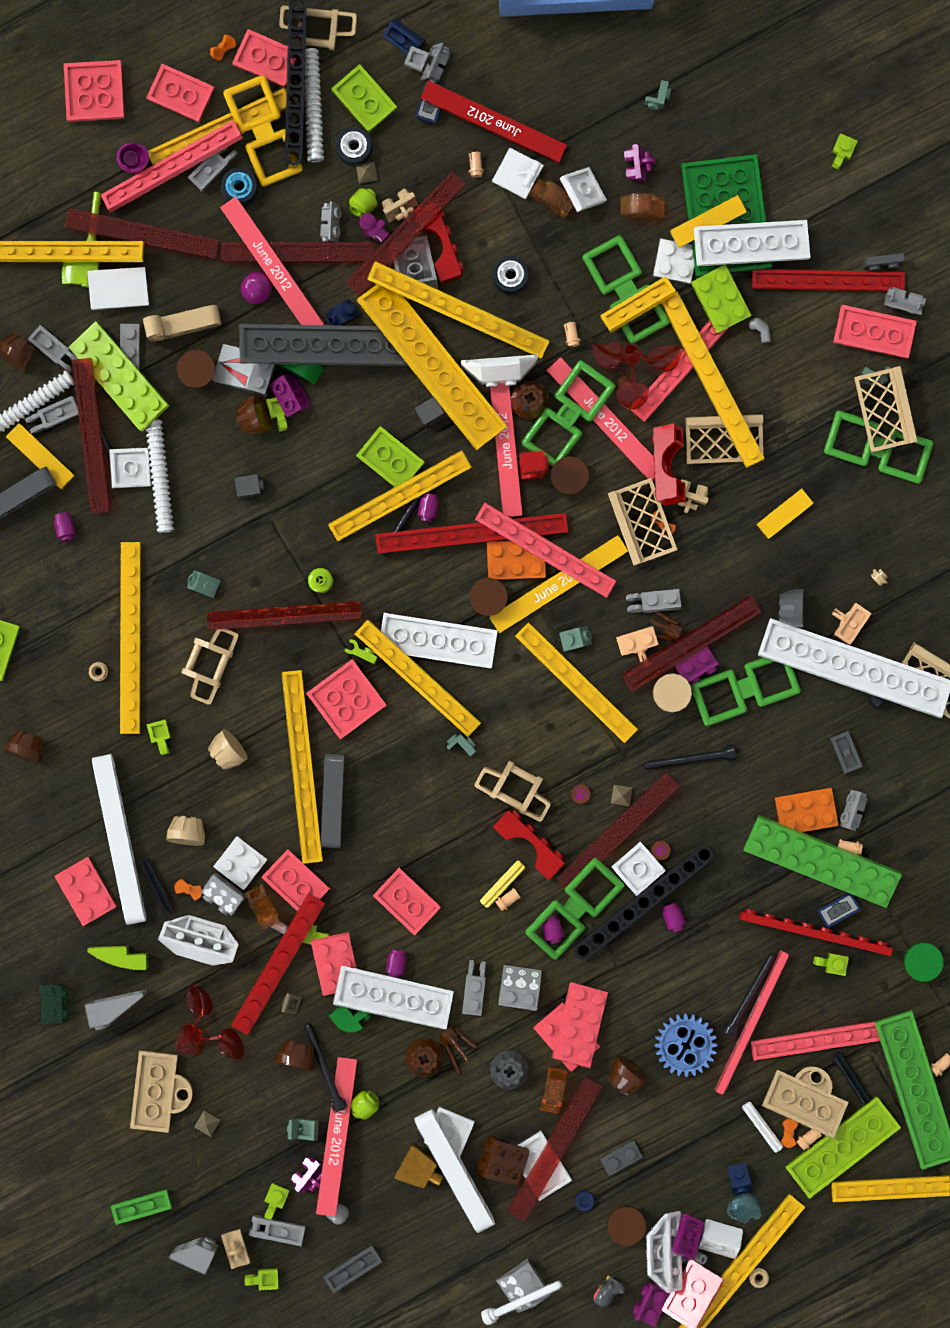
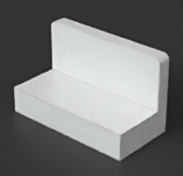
[698,1219,743,1259]

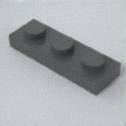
[323,1244,383,1293]

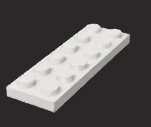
[693,220,811,266]
[381,613,498,669]
[333,966,454,1030]

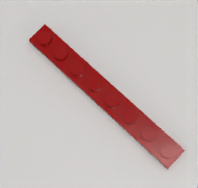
[231,893,325,1035]
[739,909,893,956]

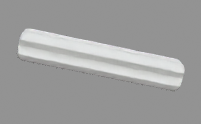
[742,1101,783,1153]

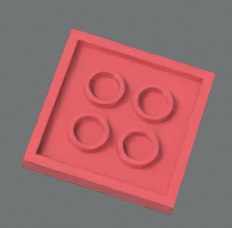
[64,60,125,122]
[306,659,387,740]

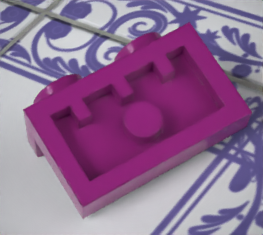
[270,373,312,417]
[673,645,719,685]
[672,1214,705,1260]
[632,1280,670,1327]

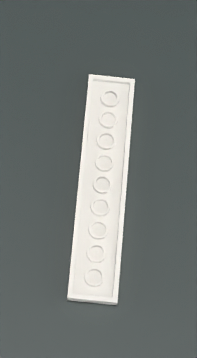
[758,618,950,718]

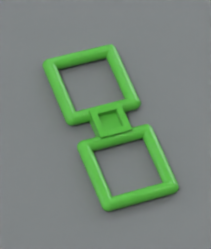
[582,235,670,344]
[522,360,616,467]
[824,411,933,484]
[691,658,801,726]
[525,858,625,960]

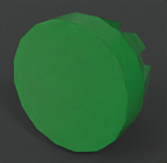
[904,943,943,982]

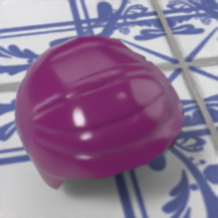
[116,142,149,174]
[241,271,273,304]

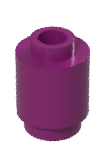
[417,493,439,522]
[54,512,76,542]
[662,902,686,933]
[542,915,565,944]
[385,949,407,978]

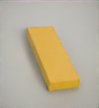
[756,489,813,539]

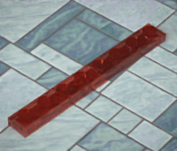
[346,171,466,296]
[64,208,219,260]
[221,242,374,263]
[72,358,111,513]
[621,595,761,692]
[207,601,361,630]
[556,773,680,889]
[507,1076,602,1222]

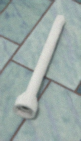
[481,1281,562,1325]

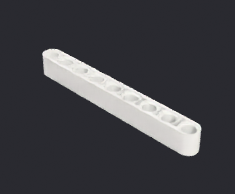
[92,754,146,925]

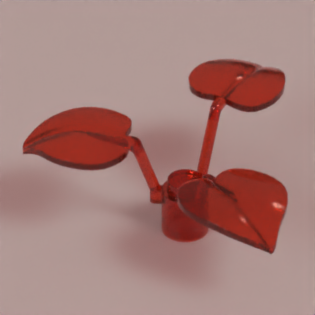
[593,342,682,410]
[175,984,244,1059]

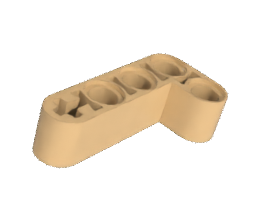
[143,305,222,342]

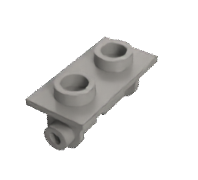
[421,43,450,83]
[320,201,342,243]
[884,287,926,315]
[839,790,868,831]

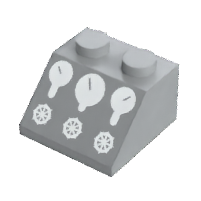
[201,873,247,916]
[498,965,542,1011]
[170,1237,219,1274]
[496,1258,550,1313]

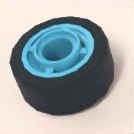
[221,168,258,206]

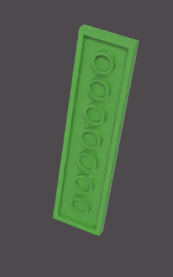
[743,815,902,908]
[874,1010,950,1170]

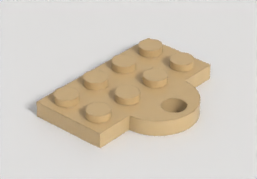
[130,1050,193,1133]
[762,1067,849,1139]

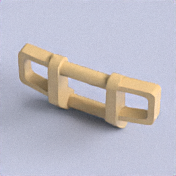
[279,5,357,50]
[181,627,238,704]
[475,760,551,822]

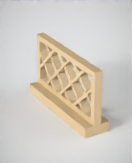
[854,366,917,452]
[685,414,763,464]
[608,478,677,566]
[902,642,950,718]

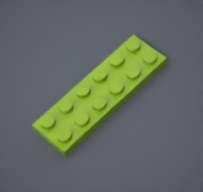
[68,321,170,432]
[785,1096,901,1199]

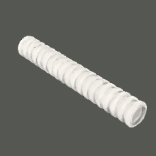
[304,48,324,162]
[0,371,75,432]
[146,420,174,533]

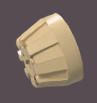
[653,674,692,712]
[208,729,247,770]
[166,816,205,846]

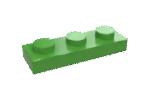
[111,1189,172,1225]

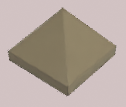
[356,162,378,184]
[611,785,633,807]
[281,993,302,1015]
[195,1110,221,1137]

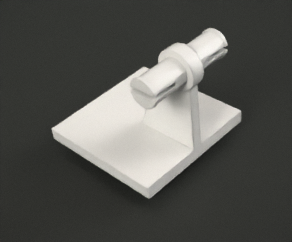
[492,148,543,199]

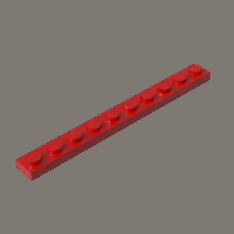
[375,513,568,554]

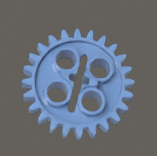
[654,1013,717,1077]

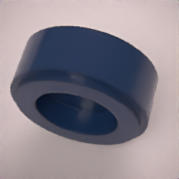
[575,1191,594,1211]

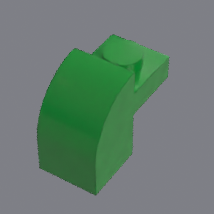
[276,364,324,385]
[329,1006,373,1032]

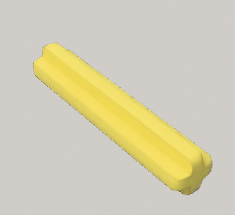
[480,861,525,908]

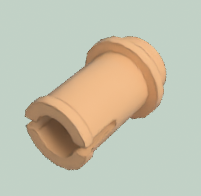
[469,152,484,178]
[564,322,581,347]
[838,839,863,855]
[495,888,521,911]
[930,1053,950,1077]
[796,1129,822,1150]

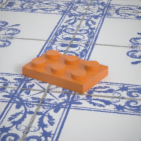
[487,541,546,580]
[774,788,839,832]

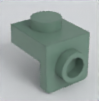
[644,80,671,110]
[859,366,891,387]
[187,570,220,598]
[559,626,592,651]
[447,734,476,756]
[287,1118,319,1141]

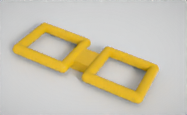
[223,75,303,187]

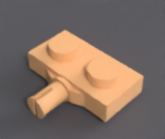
[831,603,872,645]
[616,626,659,664]

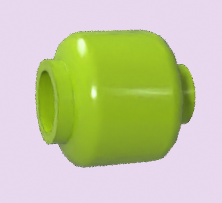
[349,188,377,217]
[308,568,333,594]
[351,1091,379,1120]

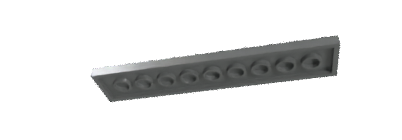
[239,324,430,366]

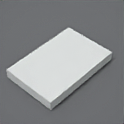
[87,267,149,310]
[518,1130,572,1201]

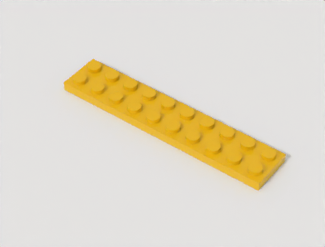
[357,284,507,450]

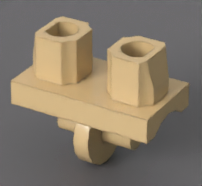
[382,189,419,223]
[678,479,709,513]
[221,1229,251,1269]

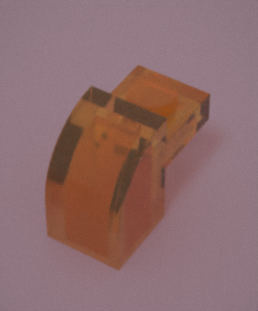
[529,179,573,217]
[621,193,664,219]
[245,884,280,930]
[540,1067,567,1114]

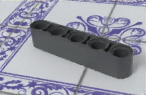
[0,467,57,519]
[321,753,345,848]

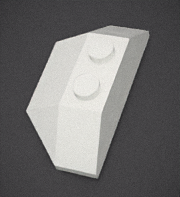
[461,354,538,387]
[158,915,239,965]
[647,1211,683,1293]

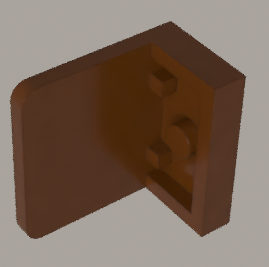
[477,1135,530,1186]

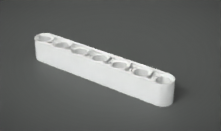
[415,1109,495,1233]

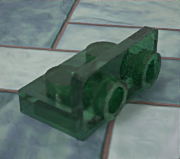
[39,984,68,1024]

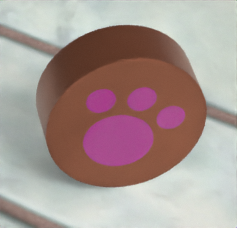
[571,785,590,804]
[651,841,670,860]

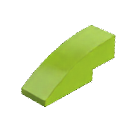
[88,946,149,970]

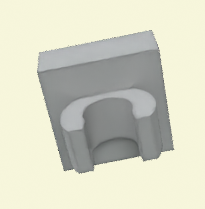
[404,46,429,73]

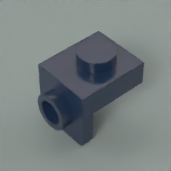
[326,299,360,326]
[727,1162,752,1195]

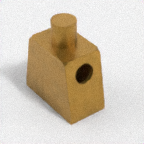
[395,1143,444,1188]

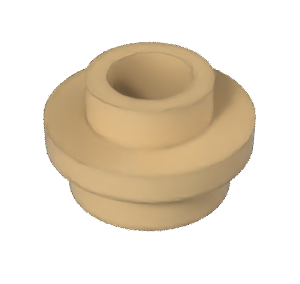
[871,569,888,586]
[89,662,108,681]
[749,1268,769,1288]

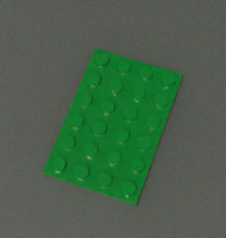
[681,154,772,278]

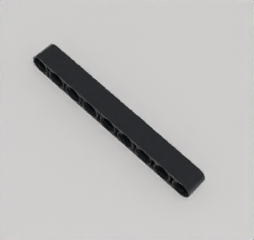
[284,0,307,168]
[574,846,713,960]

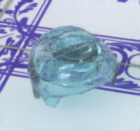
[727,1193,761,1224]

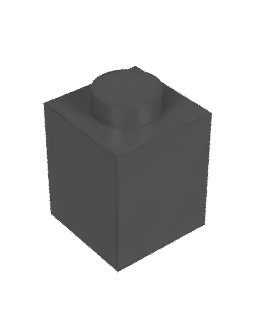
[415,397,444,427]
[234,474,264,499]

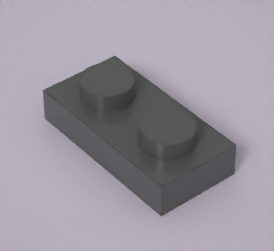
[863,253,905,271]
[829,731,863,774]
[600,1140,643,1176]

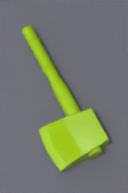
[62,192,101,288]

